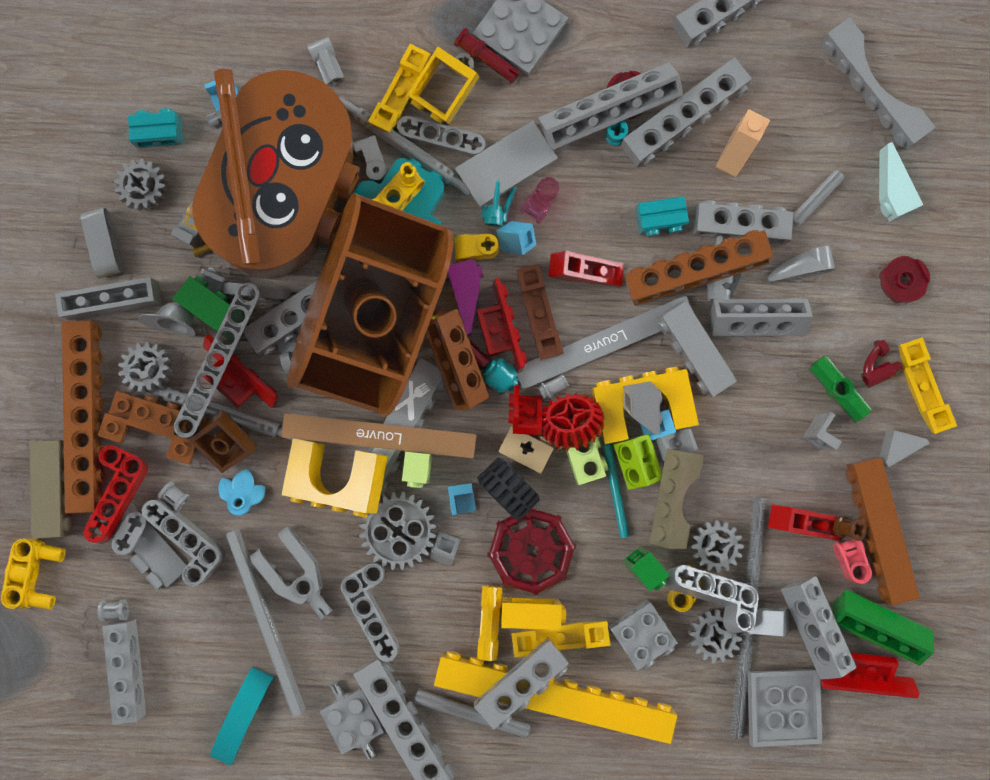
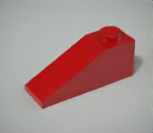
[548,251,624,287]
[768,504,841,541]

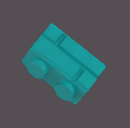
[128,108,183,148]
[635,196,689,237]

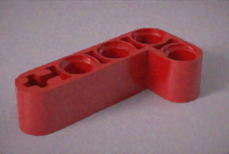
[84,445,148,544]

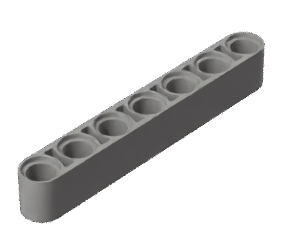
[174,283,259,438]

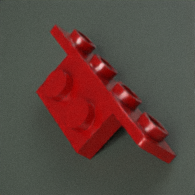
[476,278,527,373]
[203,334,278,408]
[820,653,920,699]

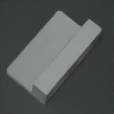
[802,412,842,451]

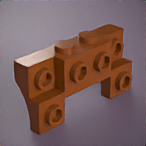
[98,391,208,465]

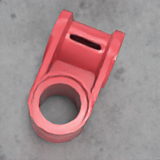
[833,539,872,584]

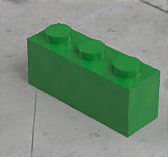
[172,275,250,342]
[622,546,670,592]

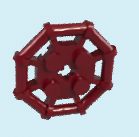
[487,508,577,596]

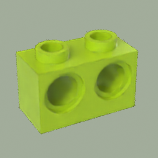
[614,434,662,490]

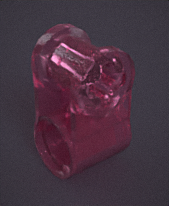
[520,177,559,224]

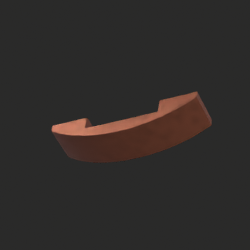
[516,264,564,360]

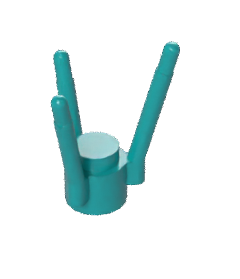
[481,180,517,227]

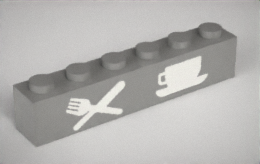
[367,358,445,495]

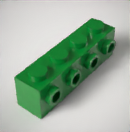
[833,590,934,666]

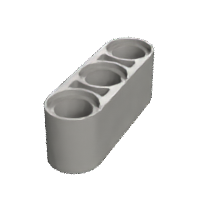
[80,207,123,278]

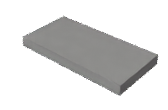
[455,121,558,208]

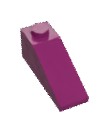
[448,259,484,337]

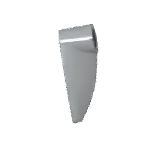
[767,246,835,283]

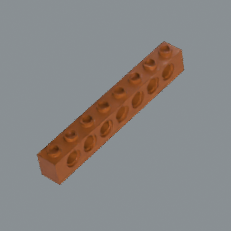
[62,320,105,513]

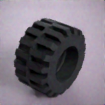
[477,457,540,521]

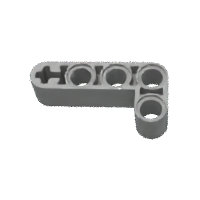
[142,499,225,587]
[341,562,399,662]
[665,565,759,634]

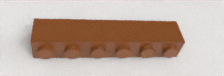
[846,457,920,606]

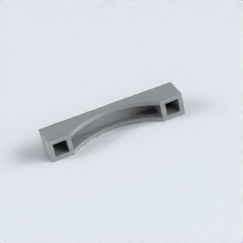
[821,17,936,150]

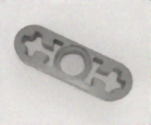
[222,282,291,302]

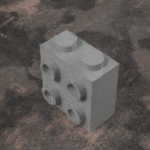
[608,600,677,670]

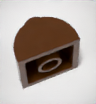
[188,410,257,473]

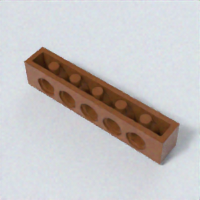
[625,230,774,306]

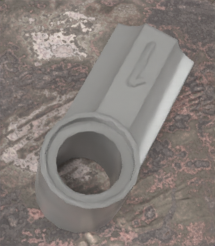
[307,36,345,87]

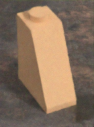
[715,109,770,178]

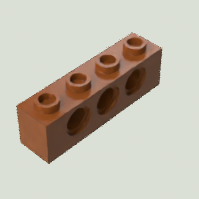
[426,309,489,410]

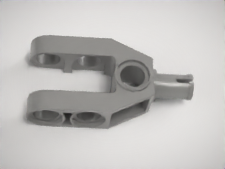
[250,526,333,620]

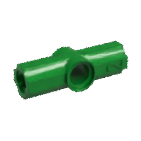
[808,355,872,423]

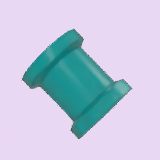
[605,120,628,146]

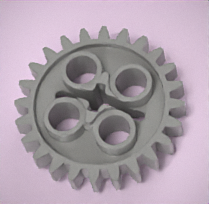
[359,492,437,570]

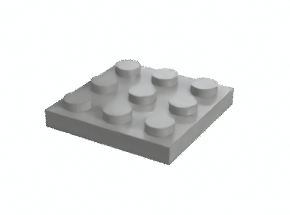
[472,0,568,76]
[748,668,822,747]

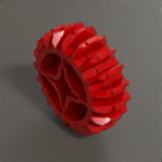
[541,392,605,452]

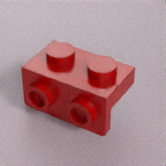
[508,385,542,435]

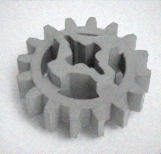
[114,159,168,211]
[118,342,172,394]
[690,520,744,573]
[688,609,742,663]

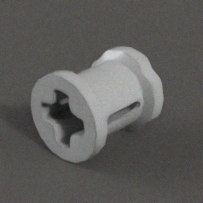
[158,481,190,512]
[97,599,129,623]

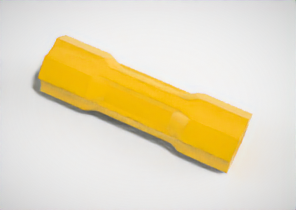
[477,585,502,661]

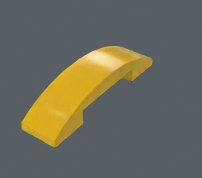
[368,44,431,133]
[899,337,957,434]
[511,621,611,658]

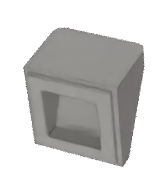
[429,532,461,566]

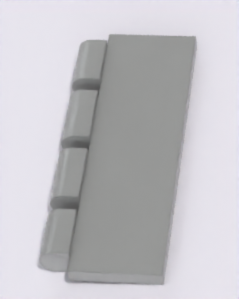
[104,502,187,590]

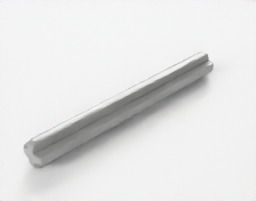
[414,689,530,738]

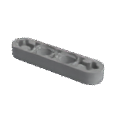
[397,116,485,157]

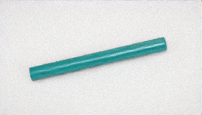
[602,443,629,538]

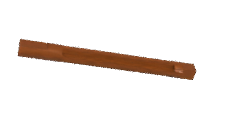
[214,68,261,265]

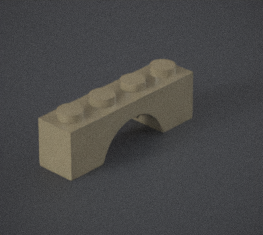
[649,448,704,549]

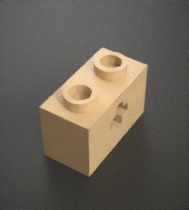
[498,426,554,474]

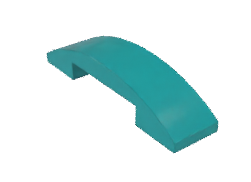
[209,667,274,766]

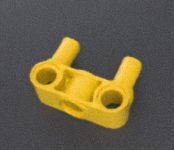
[372,162,425,211]
[1,537,66,610]

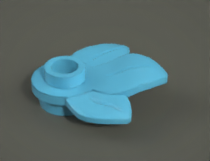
[218,469,266,516]

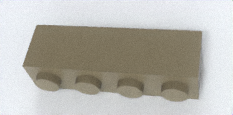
[30,440,72,538]

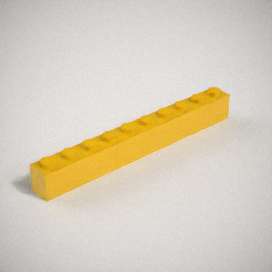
[434,651,677,744]

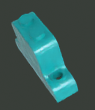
[354,158,445,225]

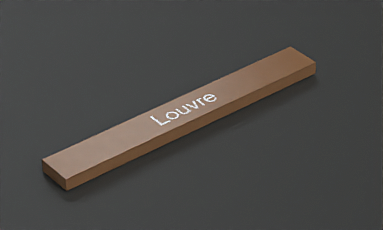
[281,413,476,459]

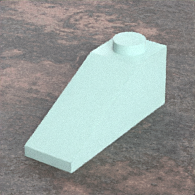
[879,142,923,222]

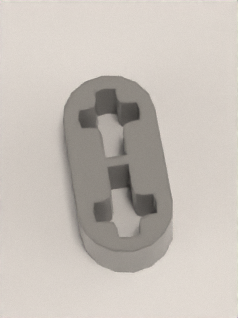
[111,512,148,555]

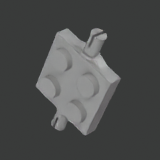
[320,681,385,760]

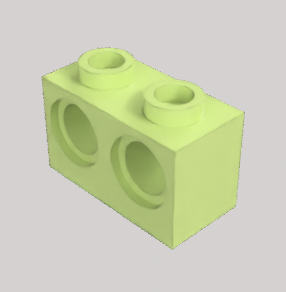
[565,437,608,485]
[402,452,432,488]

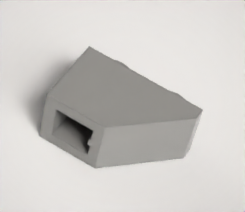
[623,381,662,435]

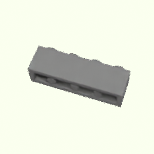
[55,277,162,321]
[658,301,737,397]

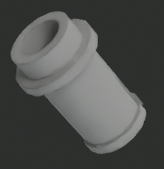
[537,374,569,400]

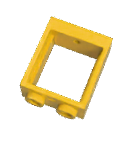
[407,47,479,124]
[501,597,566,630]

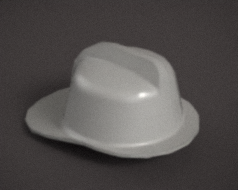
[139,302,196,336]

